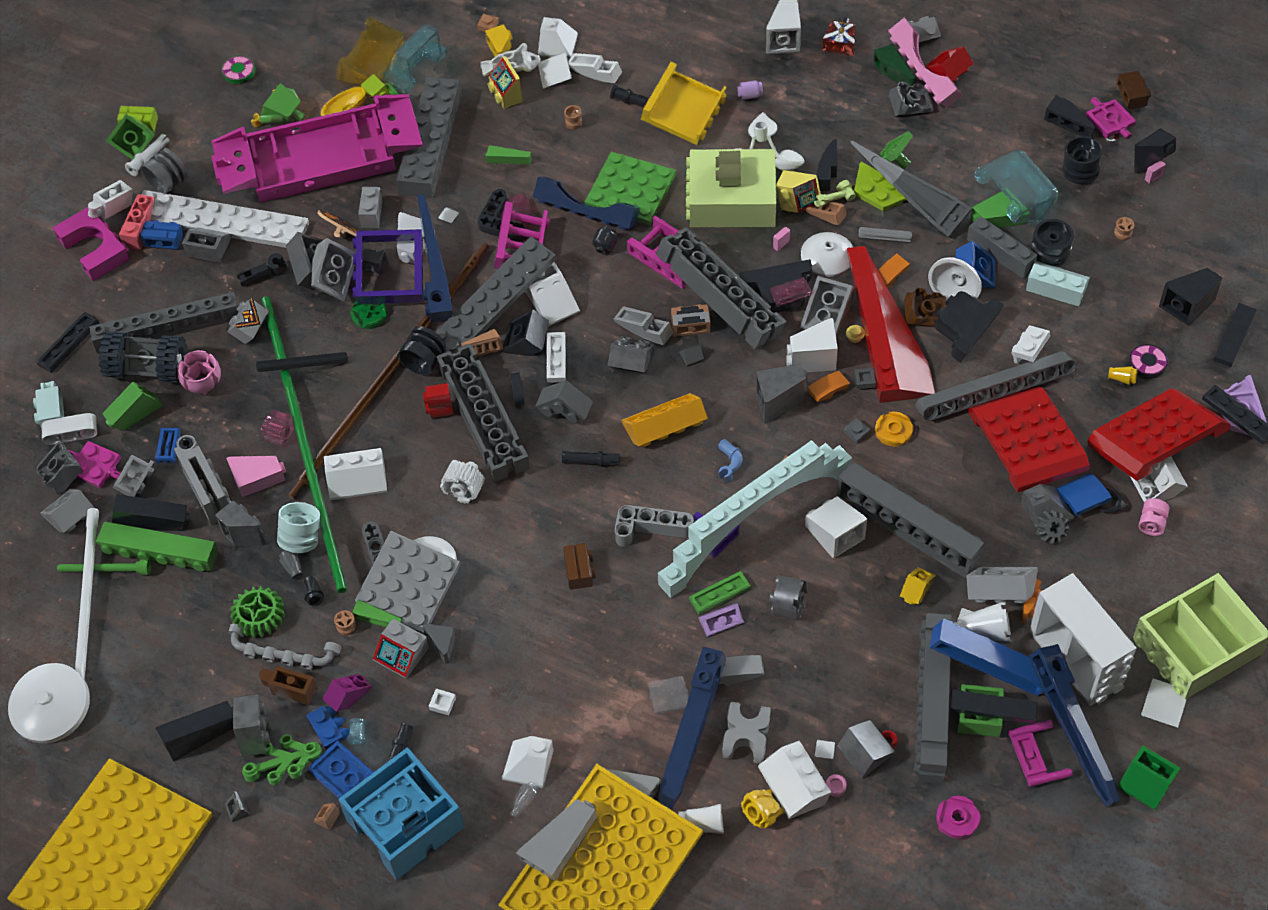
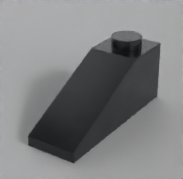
[1044,95,1095,138]

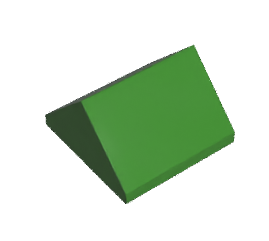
[106,113,155,160]

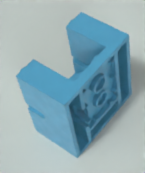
[339,747,465,880]

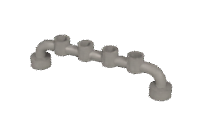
[228,624,341,670]

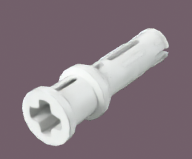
[125,134,170,176]

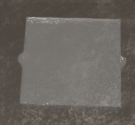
[648,676,689,714]

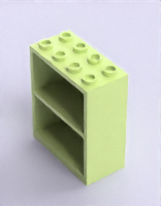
[686,149,776,227]
[1133,573,1268,699]

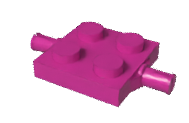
[1086,97,1136,140]
[69,441,121,489]

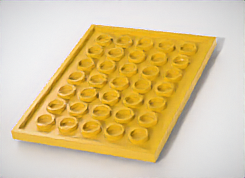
[7,758,213,910]
[498,764,703,910]

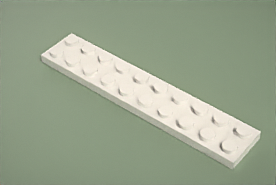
[141,190,309,248]

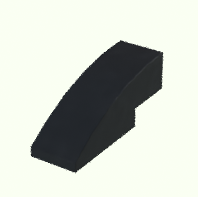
[817,139,838,191]

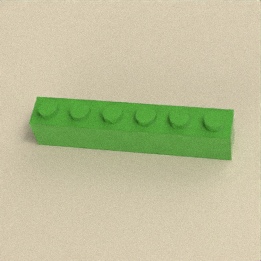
[96,522,219,571]

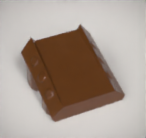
[904,287,946,326]

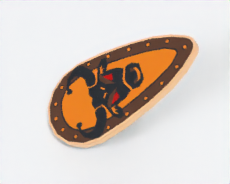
[317,210,371,243]

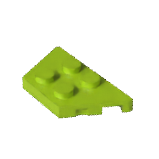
[854,162,907,211]

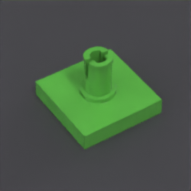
[872,131,913,170]

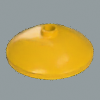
[321,87,367,116]

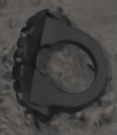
[1097,488,1127,514]

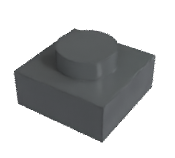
[854,368,876,389]
[843,418,870,444]

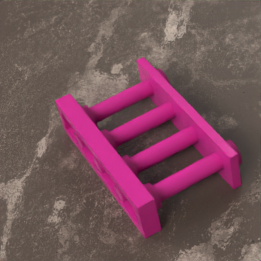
[494,201,550,269]
[627,216,687,289]

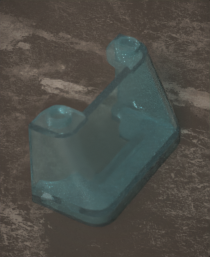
[973,150,1058,223]

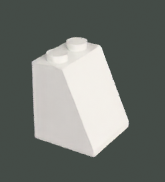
[766,0,801,54]
[786,318,838,373]
[805,496,867,559]

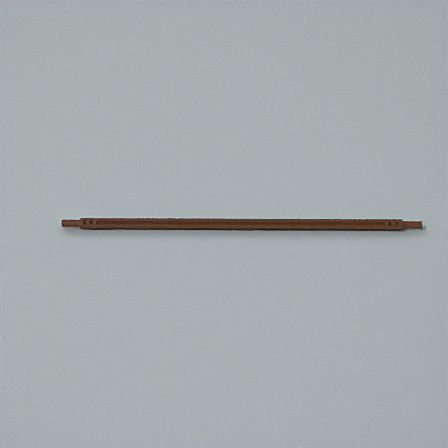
[287,243,489,500]

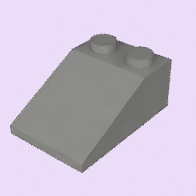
[311,238,356,301]
[800,276,856,335]

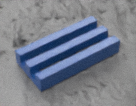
[155,428,181,463]

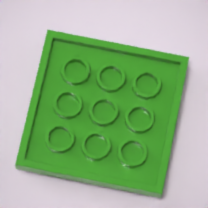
[585,152,676,225]

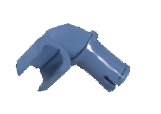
[718,439,743,483]

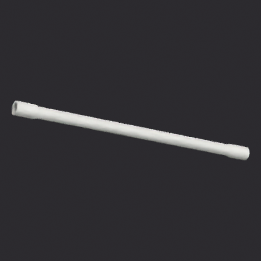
[75,508,99,680]

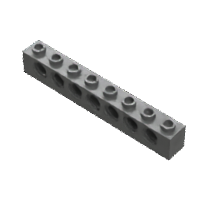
[89,292,239,354]

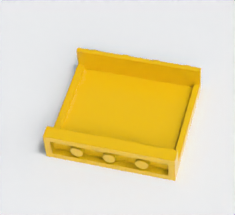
[641,62,727,145]

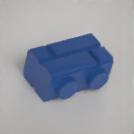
[141,220,183,250]

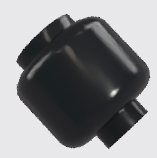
[592,226,618,254]

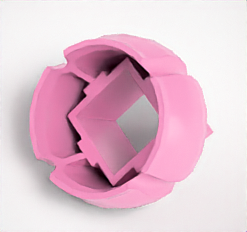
[178,350,221,395]

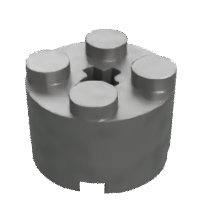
[769,575,808,620]

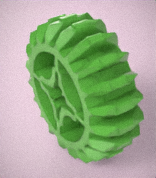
[230,586,285,639]

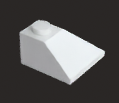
[538,17,578,59]
[502,736,553,788]

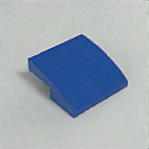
[1056,473,1112,516]

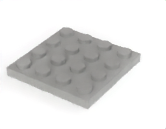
[355,531,461,633]

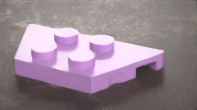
[1222,375,1267,435]

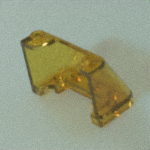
[336,17,406,85]

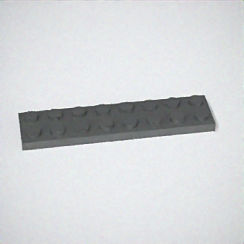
[436,237,557,354]

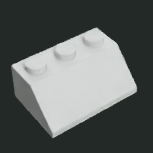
[324,448,387,501]
[758,741,831,819]

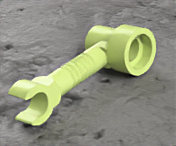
[814,180,856,207]

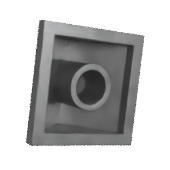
[837,720,896,779]

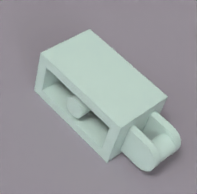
[33,381,64,429]

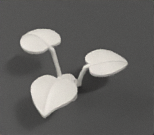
[748,112,804,171]

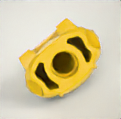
[741,789,785,828]

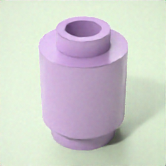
[737,81,763,100]

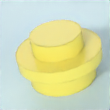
[846,325,865,343]

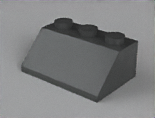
[286,232,323,290]

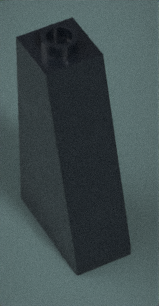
[112,494,190,531]
[156,701,233,761]

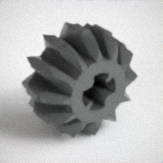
[1035,510,1070,544]

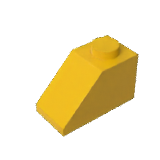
[485,24,513,57]
[900,567,936,605]

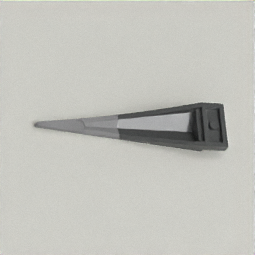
[851,141,972,238]

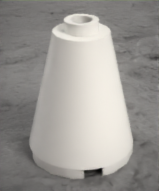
[954,602,1011,643]

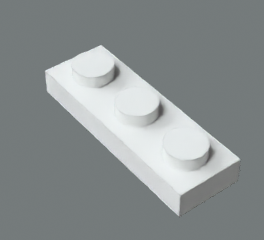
[547,332,566,382]

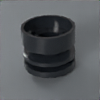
[1063,136,1102,184]
[397,326,446,376]

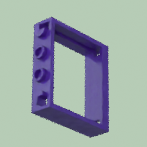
[353,229,423,304]

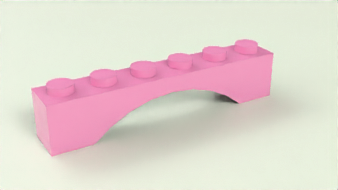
[888,18,962,108]

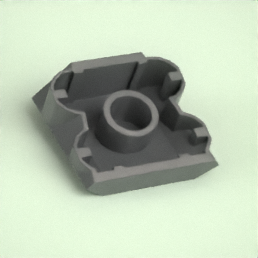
[888,82,934,116]
[36,441,83,494]

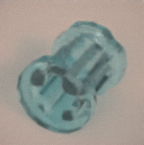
[347,718,367,745]

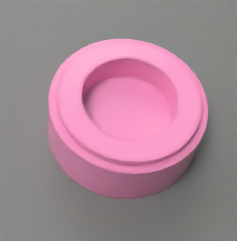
[826,774,847,797]

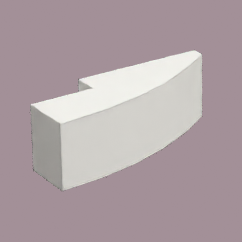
[568,53,622,83]

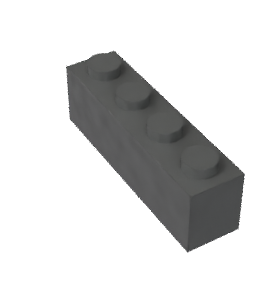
[967,216,1037,279]

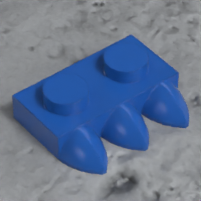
[306,705,351,750]

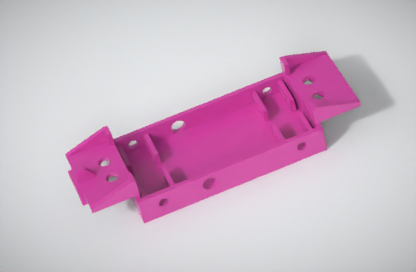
[211,94,423,203]

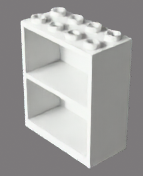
[1029,573,1136,706]

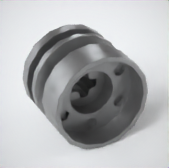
[140,148,188,194]

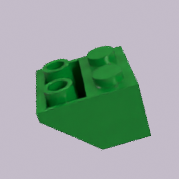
[1117,745,1180,811]

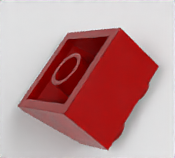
[925,46,974,83]

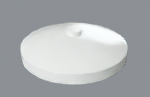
[8,663,90,743]

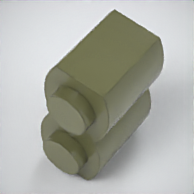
[715,151,741,186]

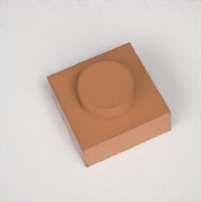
[477,14,499,32]

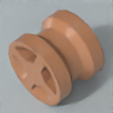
[1114,217,1134,240]
[334,610,356,636]

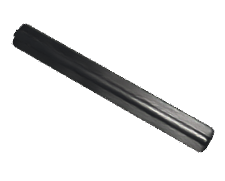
[256,352,348,372]

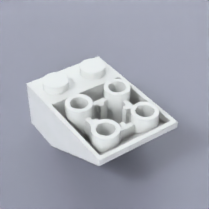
[525,262,580,326]

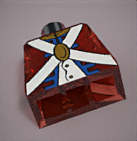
[822,17,855,56]

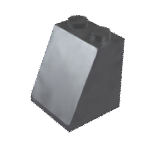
[756,364,808,424]

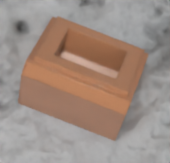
[314,803,341,830]

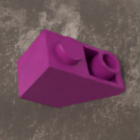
[323,674,372,712]

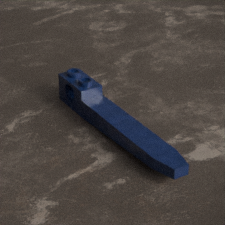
[417,194,452,323]
[1028,644,1120,807]
[658,646,727,810]

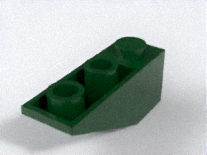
[873,44,916,86]

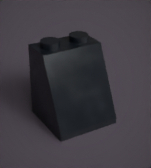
[1159,268,1222,326]

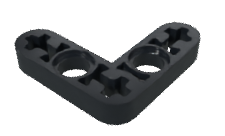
[477,189,526,242]

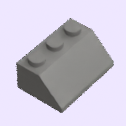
[966,567,1038,603]

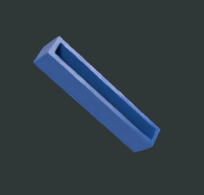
[929,619,1044,696]

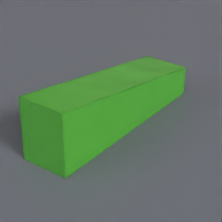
[486,145,532,164]
[352,599,402,627]

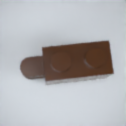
[259,666,317,705]

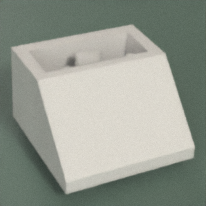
[1131,456,1188,502]

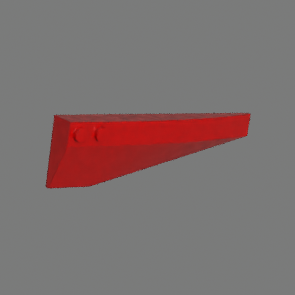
[847,246,935,403]

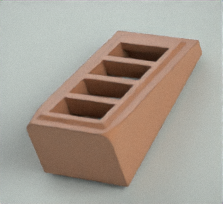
[805,202,847,225]
[461,329,503,357]

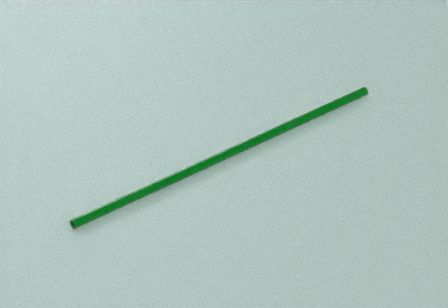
[262,296,347,594]

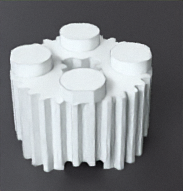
[440,460,485,504]

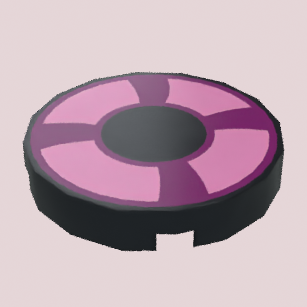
[1129,344,1168,379]

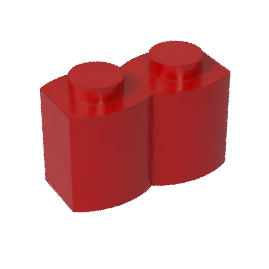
[422,383,453,419]

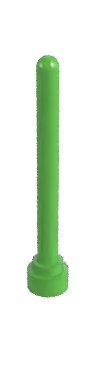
[57,559,151,575]

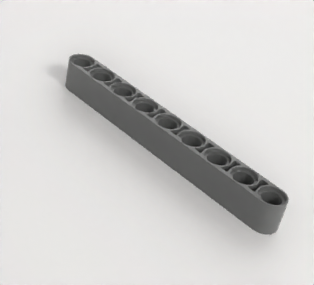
[915,351,1077,421]

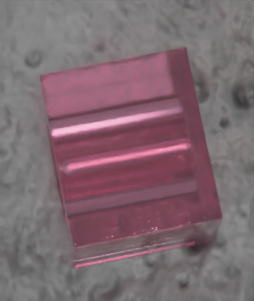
[261,409,295,447]

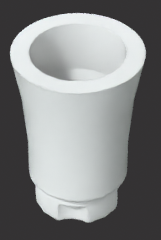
[678,804,724,834]

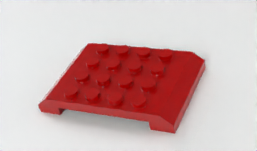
[968,387,1090,493]
[1087,388,1231,481]

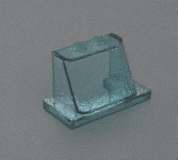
[379,25,448,94]

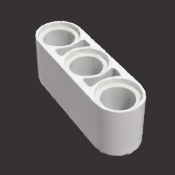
[41,413,97,445]

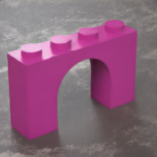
[53,207,130,281]

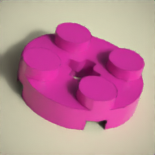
[936,796,980,839]

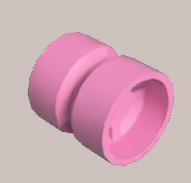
[1138,499,1170,536]

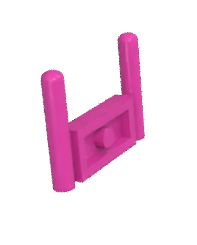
[1008,720,1073,787]

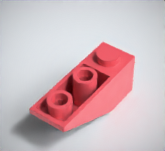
[119,194,155,251]

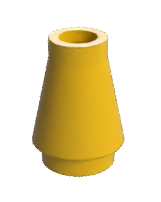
[1108,366,1137,385]

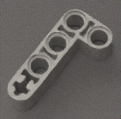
[615,505,694,547]

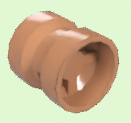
[564,105,582,130]

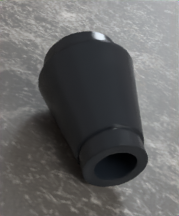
[304,576,324,606]

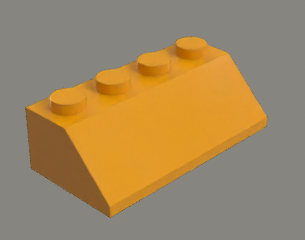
[621,393,708,447]

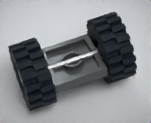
[99,331,188,383]

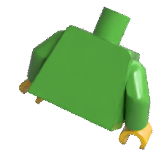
[251,84,305,127]

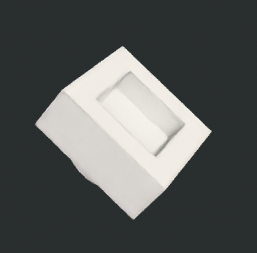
[429,689,456,716]

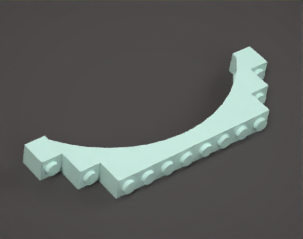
[658,440,852,598]

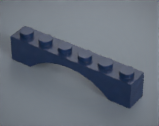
[533,176,640,231]

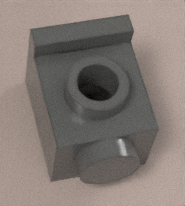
[363,248,388,274]

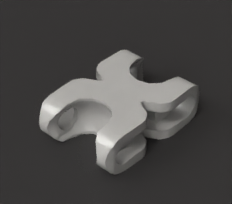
[722,702,771,764]

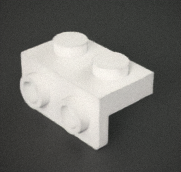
[1012,325,1050,364]

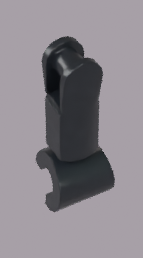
[237,253,286,287]

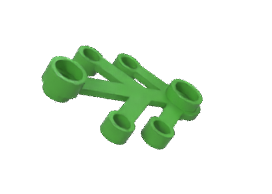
[242,734,322,785]

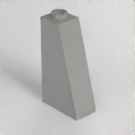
[516,799,598,881]

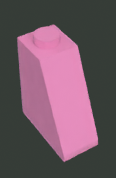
[226,456,286,497]

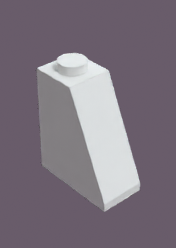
[397,212,425,264]

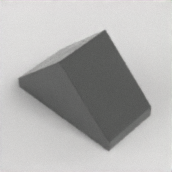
[422,624,456,664]

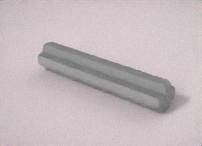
[859,227,912,242]

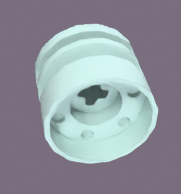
[277,502,320,553]

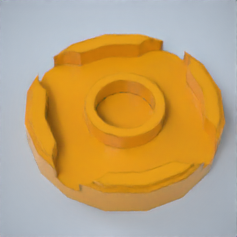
[875,411,913,447]

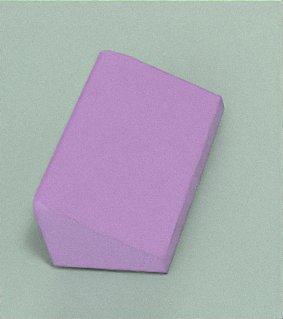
[698,604,745,637]

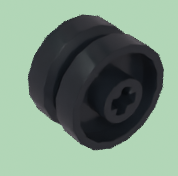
[1031,219,1074,265]

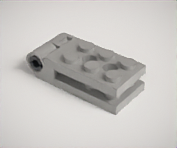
[174,435,231,526]

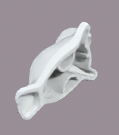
[481,43,540,76]

